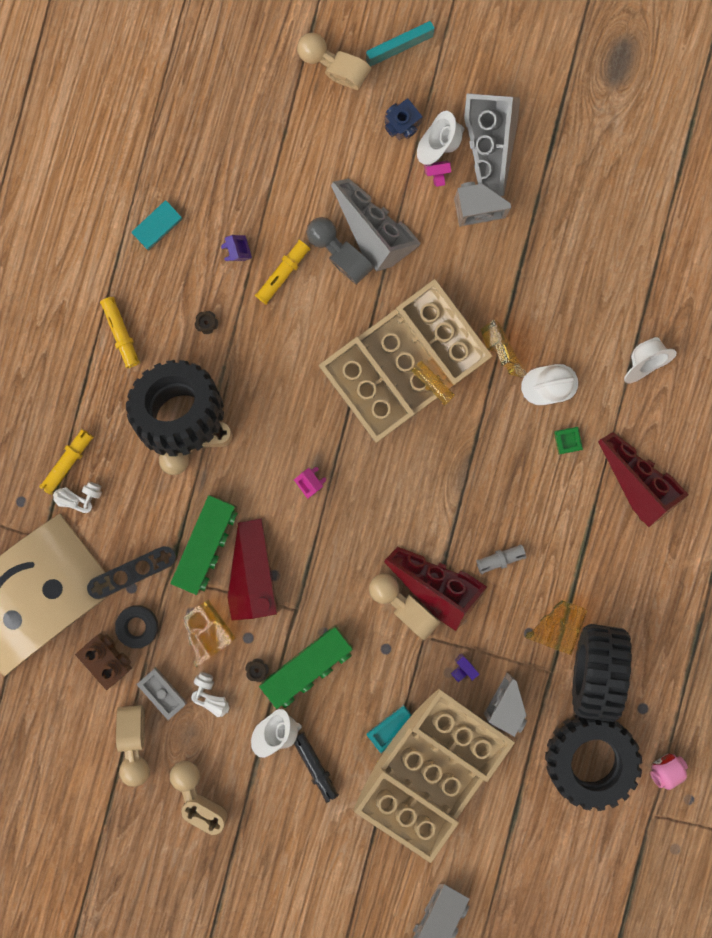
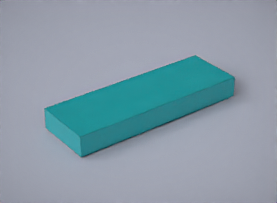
[366,21,435,67]

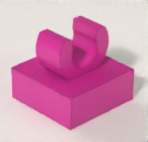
[424,160,451,187]
[294,467,326,499]

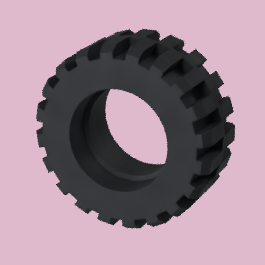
[126,360,224,457]
[572,624,632,722]
[545,715,643,811]

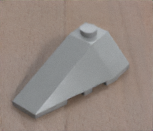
[464,94,520,196]
[331,179,421,271]

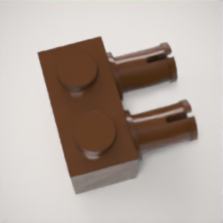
[75,633,132,691]

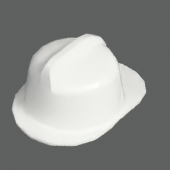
[417,111,464,165]
[624,337,677,383]
[521,364,578,405]
[251,709,302,758]

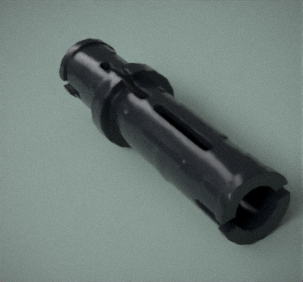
[294,732,339,803]

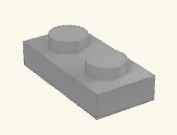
[136,667,187,720]

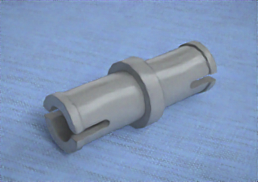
[476,544,526,574]

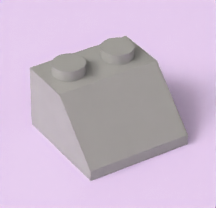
[454,182,511,227]
[484,673,527,737]

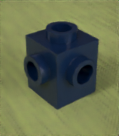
[384,98,423,141]

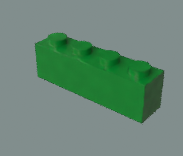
[170,495,238,595]
[259,625,353,710]

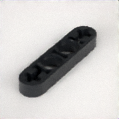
[87,546,176,599]

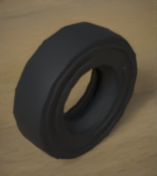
[115,606,158,648]

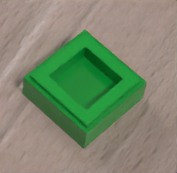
[554,427,583,455]

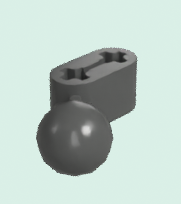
[306,217,374,285]

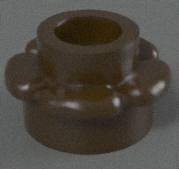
[195,311,218,334]
[245,658,269,682]

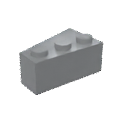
[413,884,469,938]

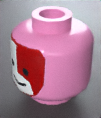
[650,753,688,790]

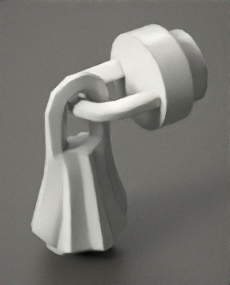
[53,482,102,513]
[191,672,230,717]

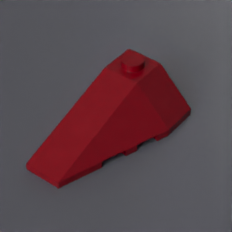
[598,432,689,527]
[227,518,279,621]
[384,546,487,631]

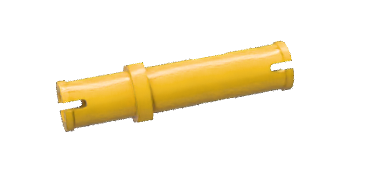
[254,240,311,305]
[100,297,140,369]
[39,428,94,495]

